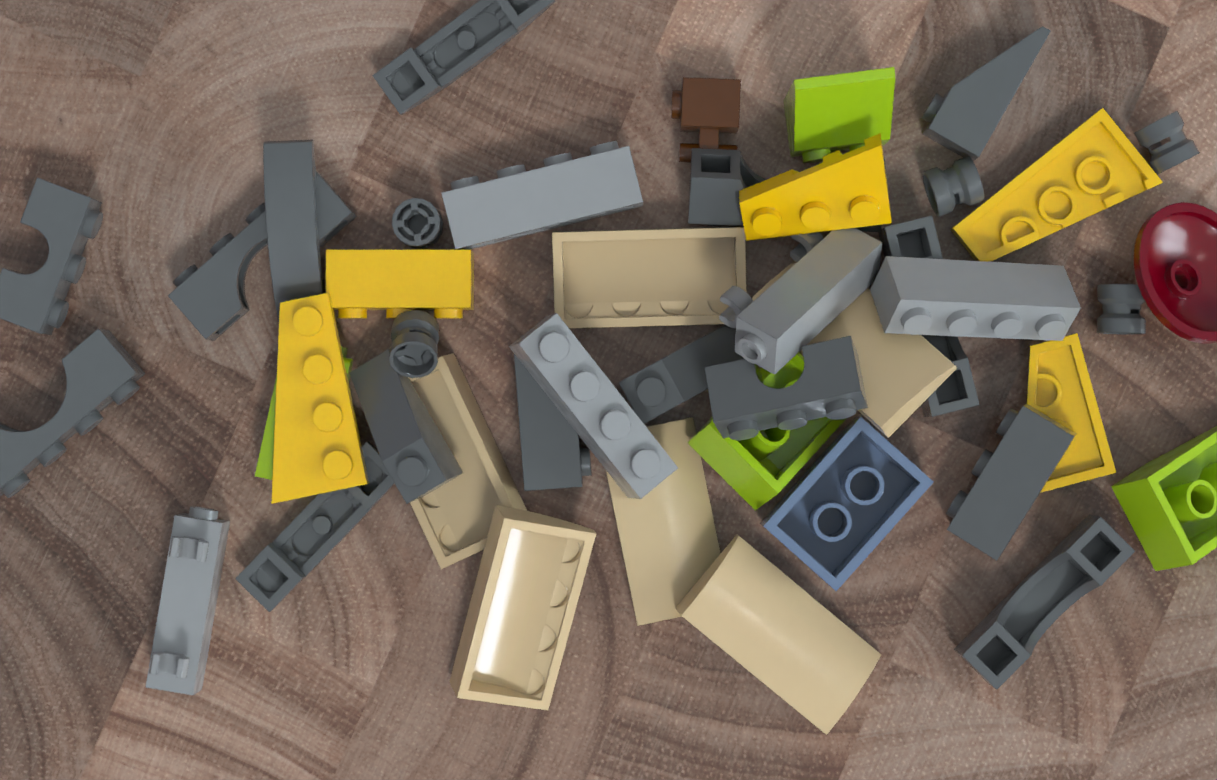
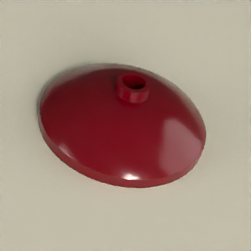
[1133,202,1217,344]

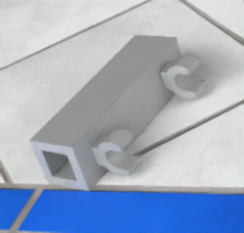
[719,228,882,375]
[146,506,230,695]

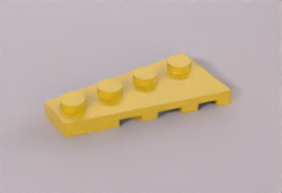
[271,293,369,504]

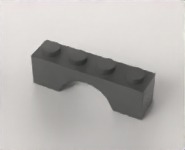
[688,148,887,233]
[168,171,357,341]
[878,215,980,417]
[0,328,146,498]
[954,514,1135,690]

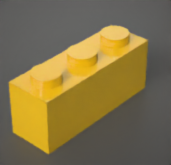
[326,250,474,319]

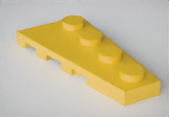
[950,108,1163,262]

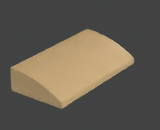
[552,226,747,328]
[752,261,957,438]
[408,353,527,569]
[606,417,721,626]
[450,505,596,710]
[675,534,881,735]

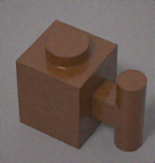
[671,77,741,163]

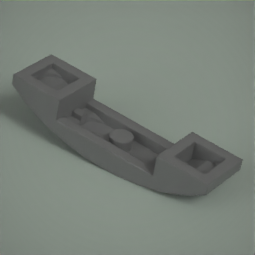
[372,0,556,115]
[263,140,326,322]
[235,441,395,612]

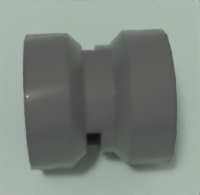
[1134,111,1200,175]
[922,156,985,217]
[392,198,444,250]
[1097,284,1146,335]
[389,310,440,378]

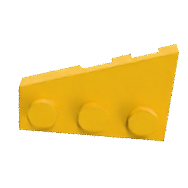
[739,133,892,241]
[1027,333,1116,493]

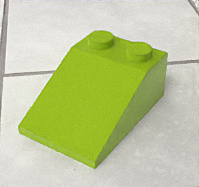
[783,67,895,163]
[688,354,847,511]
[1111,426,1217,571]

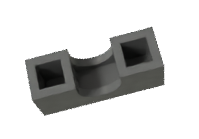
[0,178,103,335]
[705,336,868,440]

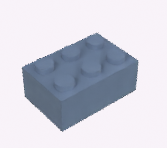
[760,417,934,591]

